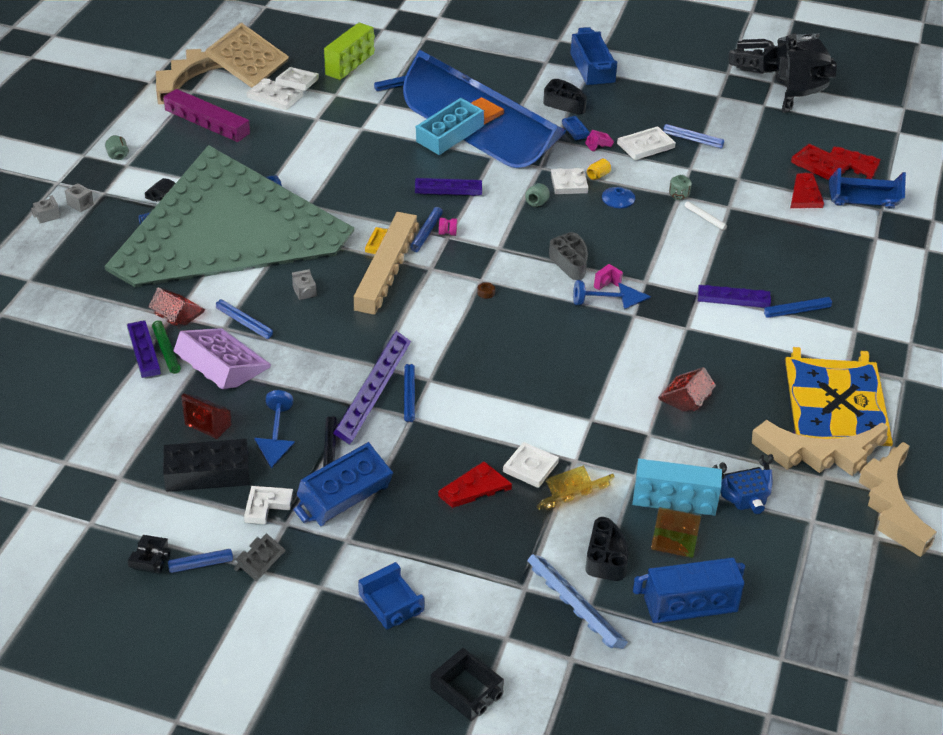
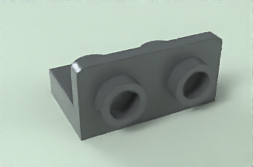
[234,533,286,582]

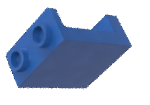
[358,562,425,630]

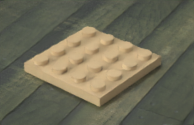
[205,23,289,88]

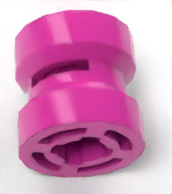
[439,218,457,236]

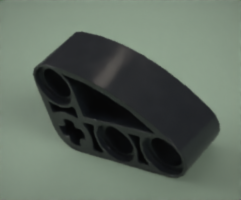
[543,79,587,115]
[585,517,629,581]

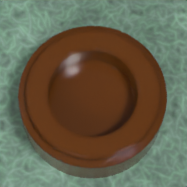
[477,282,495,299]

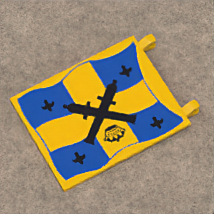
[785,347,893,446]

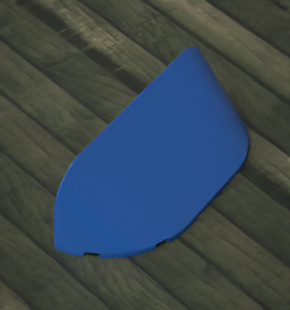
[403,49,567,168]

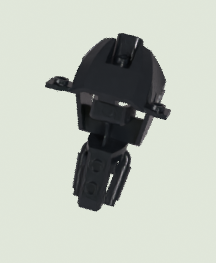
[729,33,837,113]

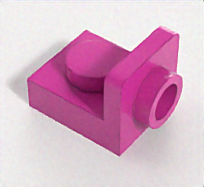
[585,130,614,151]
[594,264,623,290]

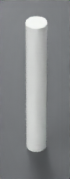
[685,201,727,231]

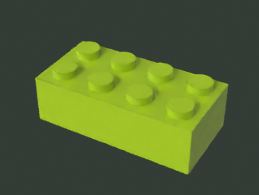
[324,22,375,80]

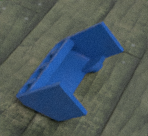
[829,168,906,209]

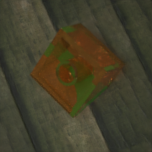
[651,507,701,558]

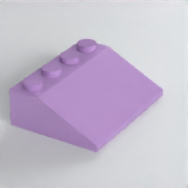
[174,328,271,389]

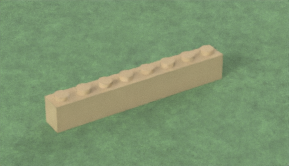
[354,212,419,315]

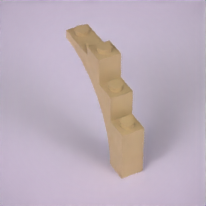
[156,49,223,104]
[752,420,888,476]
[859,442,937,557]

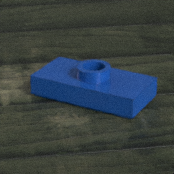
[562,116,590,140]

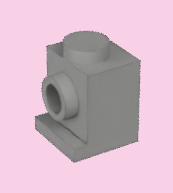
[31,195,60,224]
[292,269,317,300]

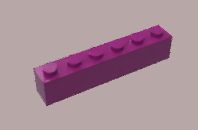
[163,89,250,142]

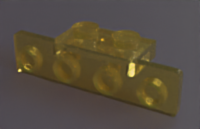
[537,465,615,510]

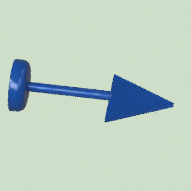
[573,280,651,309]
[254,390,295,468]

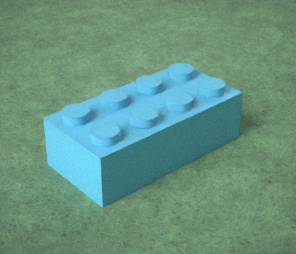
[415,98,484,155]
[632,458,722,516]

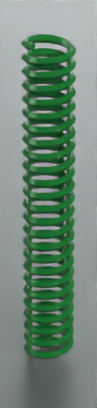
[152,321,181,374]

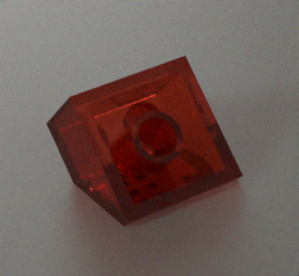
[148,287,205,326]
[658,367,716,411]
[181,393,232,439]

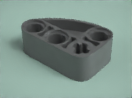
[549,232,588,280]

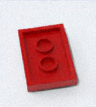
[791,144,851,180]

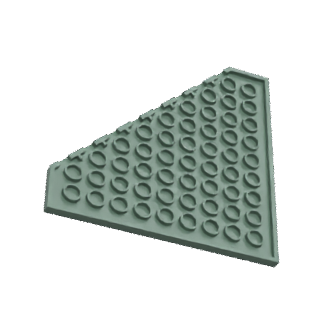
[105,145,354,287]

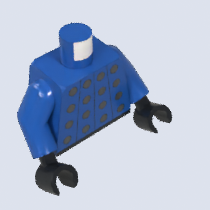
[712,454,774,514]

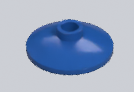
[602,187,635,208]

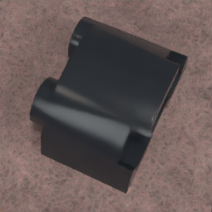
[145,178,175,202]
[128,535,171,574]

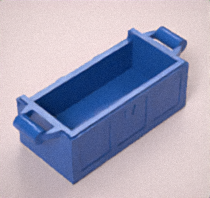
[570,27,618,85]
[294,442,393,526]
[633,558,745,623]

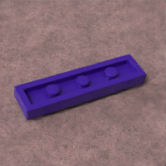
[415,178,482,196]
[697,285,771,308]
[127,320,161,378]

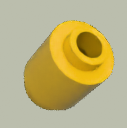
[587,158,611,180]

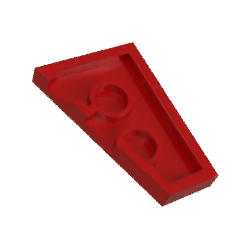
[830,146,881,179]
[790,173,824,208]
[438,462,512,508]

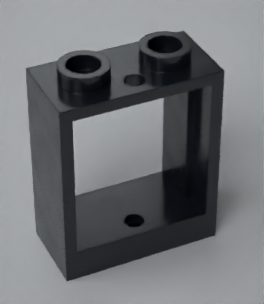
[430,648,504,721]

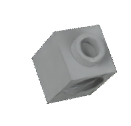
[65,183,94,212]

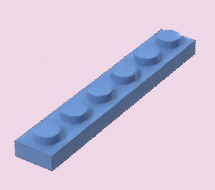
[527,554,628,649]

